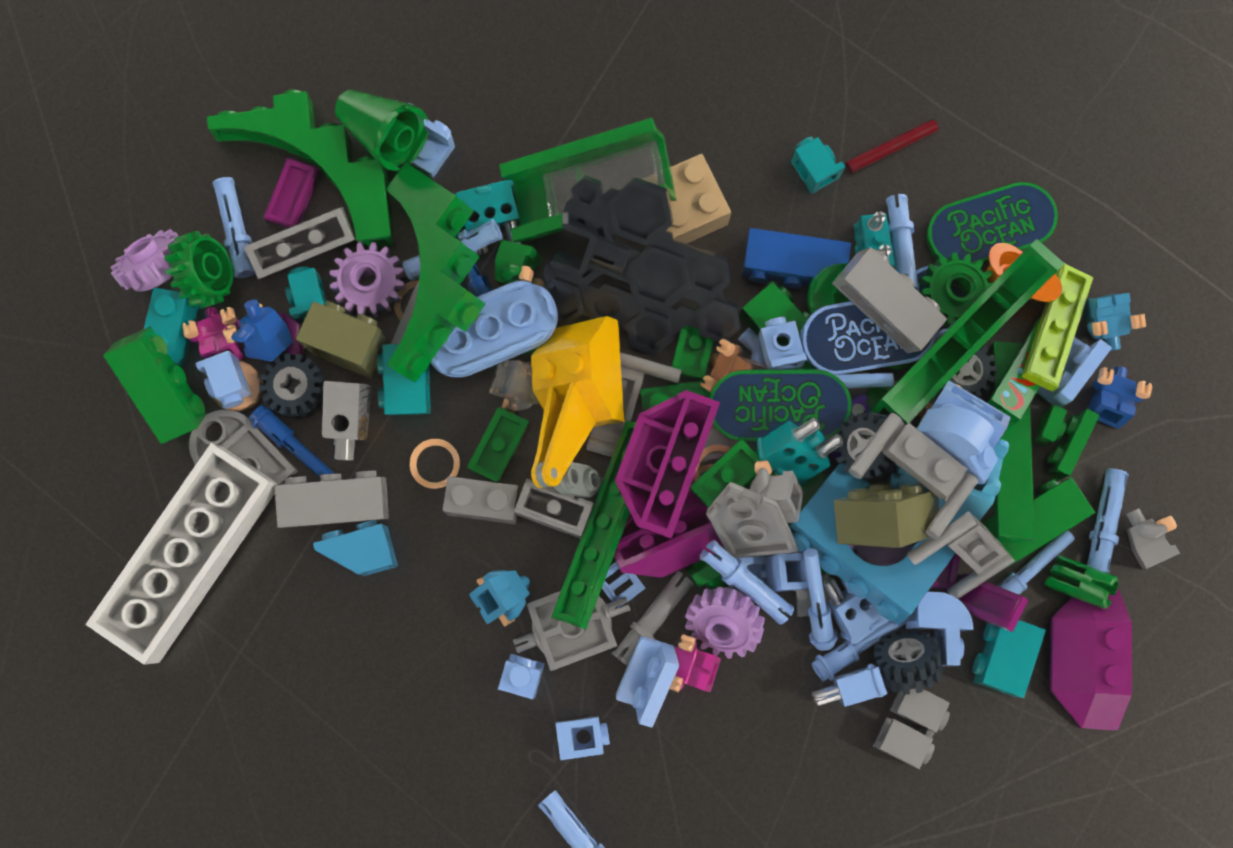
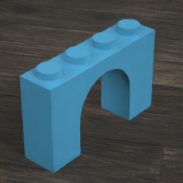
[789,463,955,624]

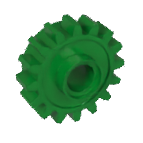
[165,231,234,309]
[919,252,993,328]

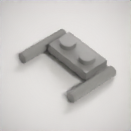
[586,352,682,457]
[849,413,978,540]
[907,511,1015,599]

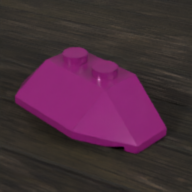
[615,390,720,539]
[614,485,725,578]
[1050,588,1132,731]

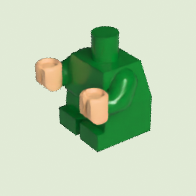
[495,240,545,287]

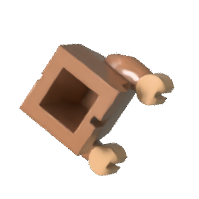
[700,339,767,393]

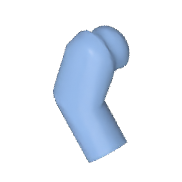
[738,327,766,366]

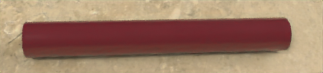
[845,119,939,174]

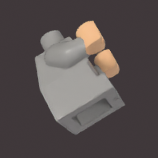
[750,461,804,523]
[1126,508,1180,570]

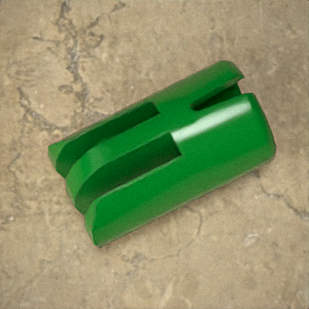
[1044,554,1119,609]

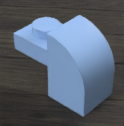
[917,406,998,484]
[729,553,809,594]
[906,592,974,666]

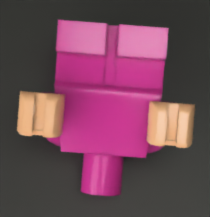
[182,307,245,360]
[669,635,721,692]

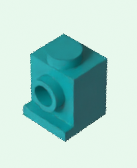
[791,136,845,194]
[285,267,327,323]

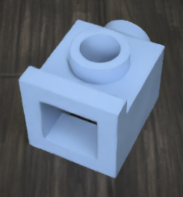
[758,317,807,369]
[195,350,252,409]
[498,654,545,699]
[556,716,610,760]

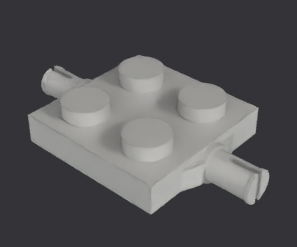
[513,591,631,671]

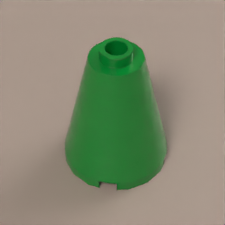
[335,90,428,171]

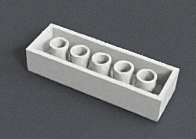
[85,443,279,665]

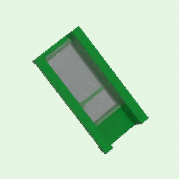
[499,117,677,243]

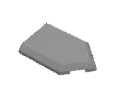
[706,482,798,558]

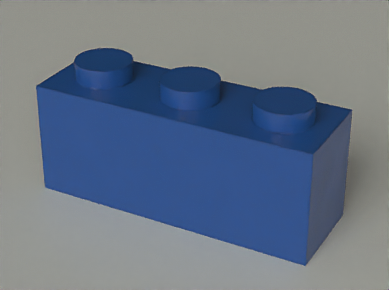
[741,228,851,289]

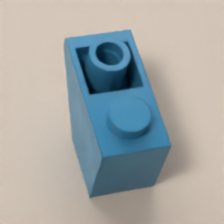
[313,520,398,576]

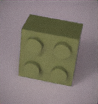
[296,301,389,380]
[834,482,939,548]

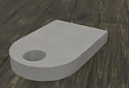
[189,410,298,485]

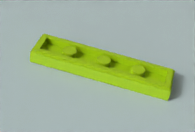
[1021,264,1093,392]

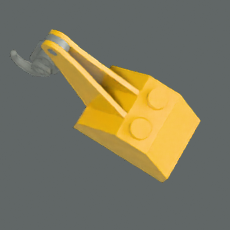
[531,316,624,498]

